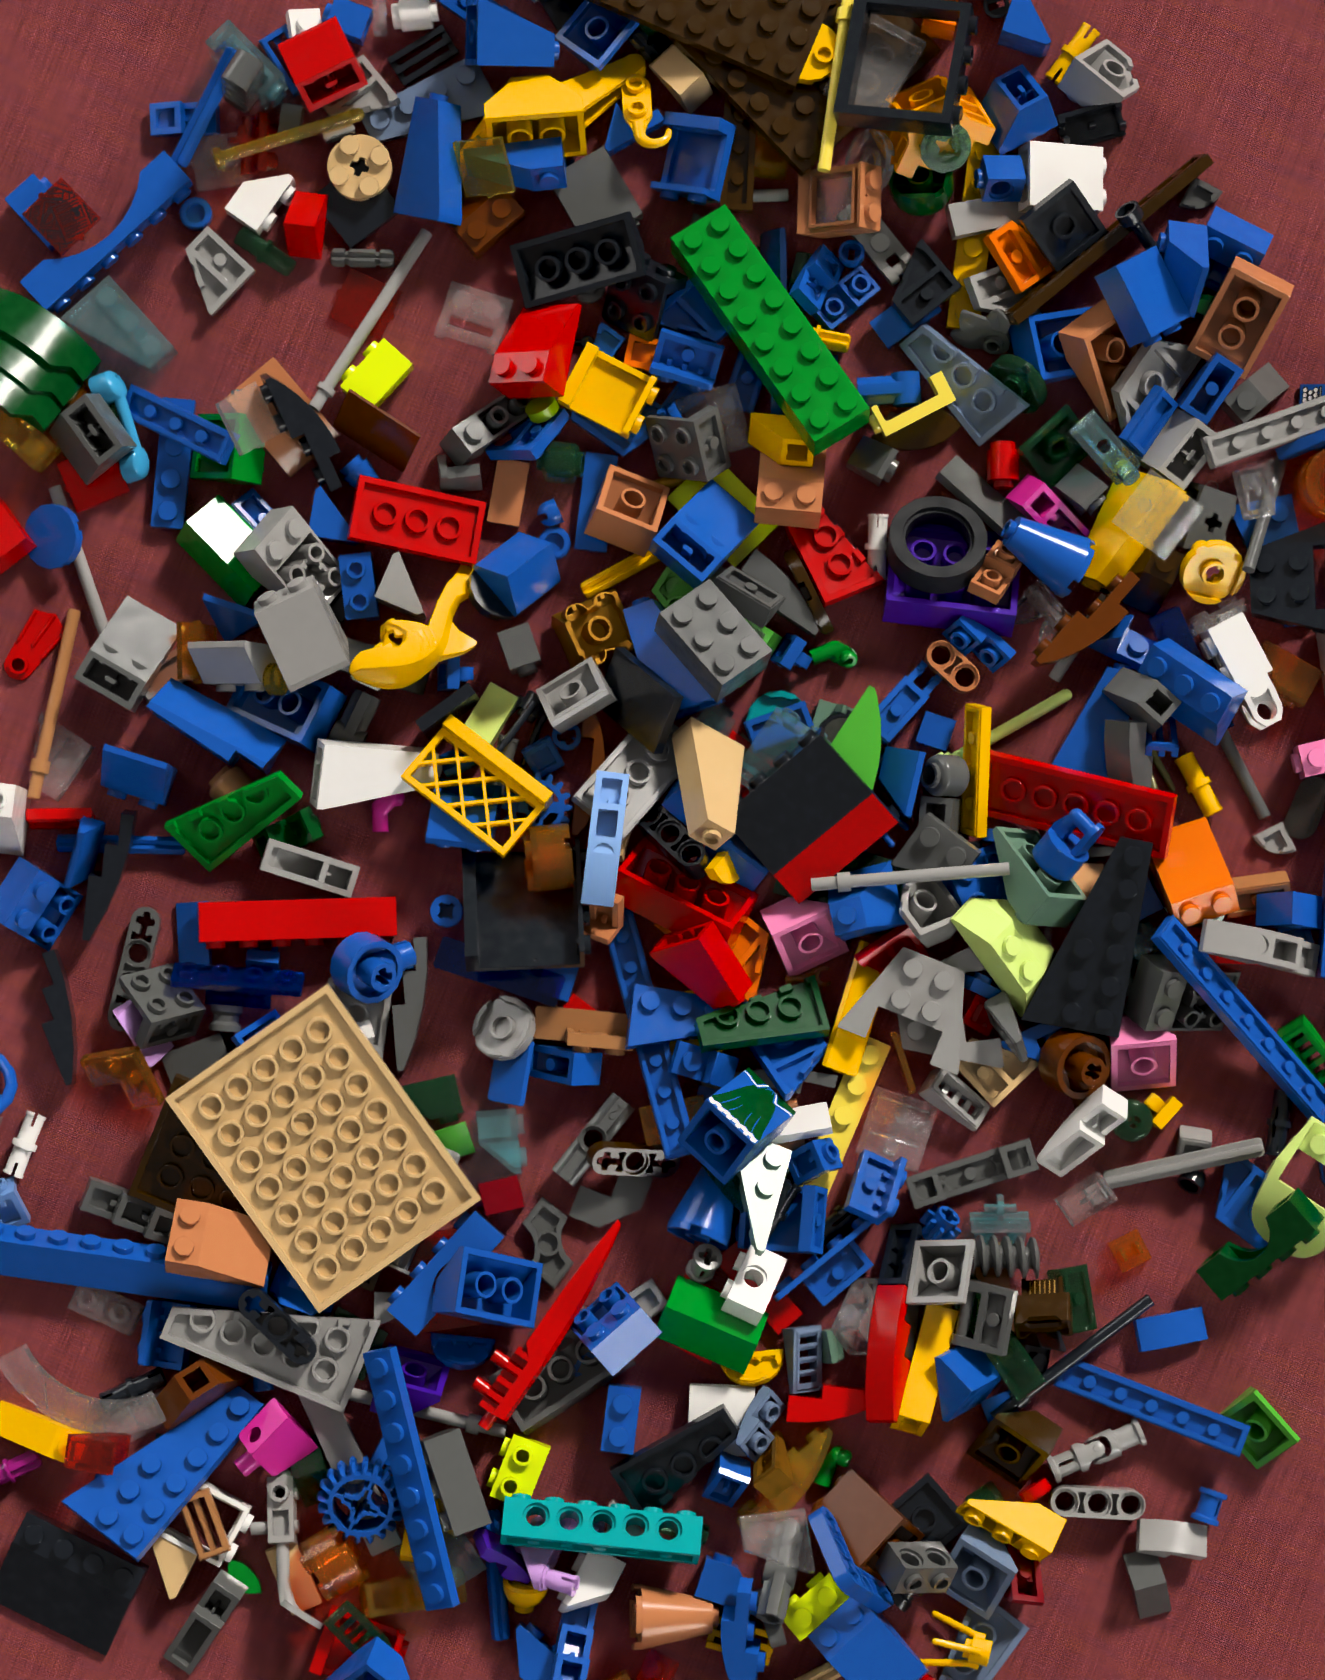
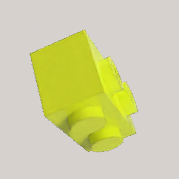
[340,338,414,407]
[486,1432,551,1502]
[784,1572,849,1642]

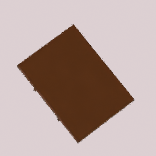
[333,389,421,472]

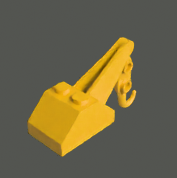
[484,54,672,157]

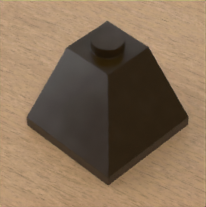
[1100,540,1185,618]
[966,1411,1063,1489]

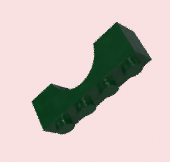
[1196,1188,1325,1301]

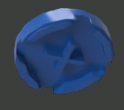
[25,504,83,569]

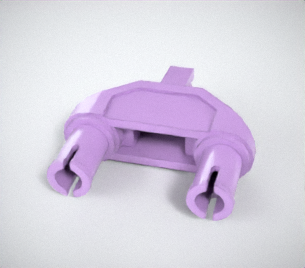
[513,1515,605,1597]

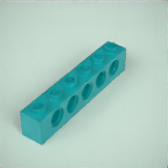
[500,1493,703,1564]

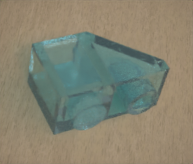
[476,1108,528,1174]

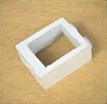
[161,1481,255,1567]

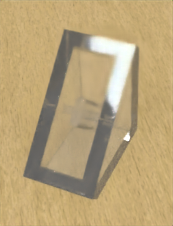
[1232,457,1276,521]
[1054,1171,1118,1227]

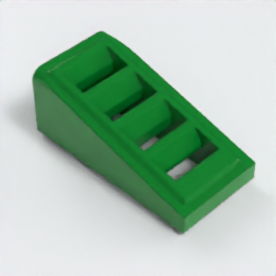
[1277,1014,1325,1085]

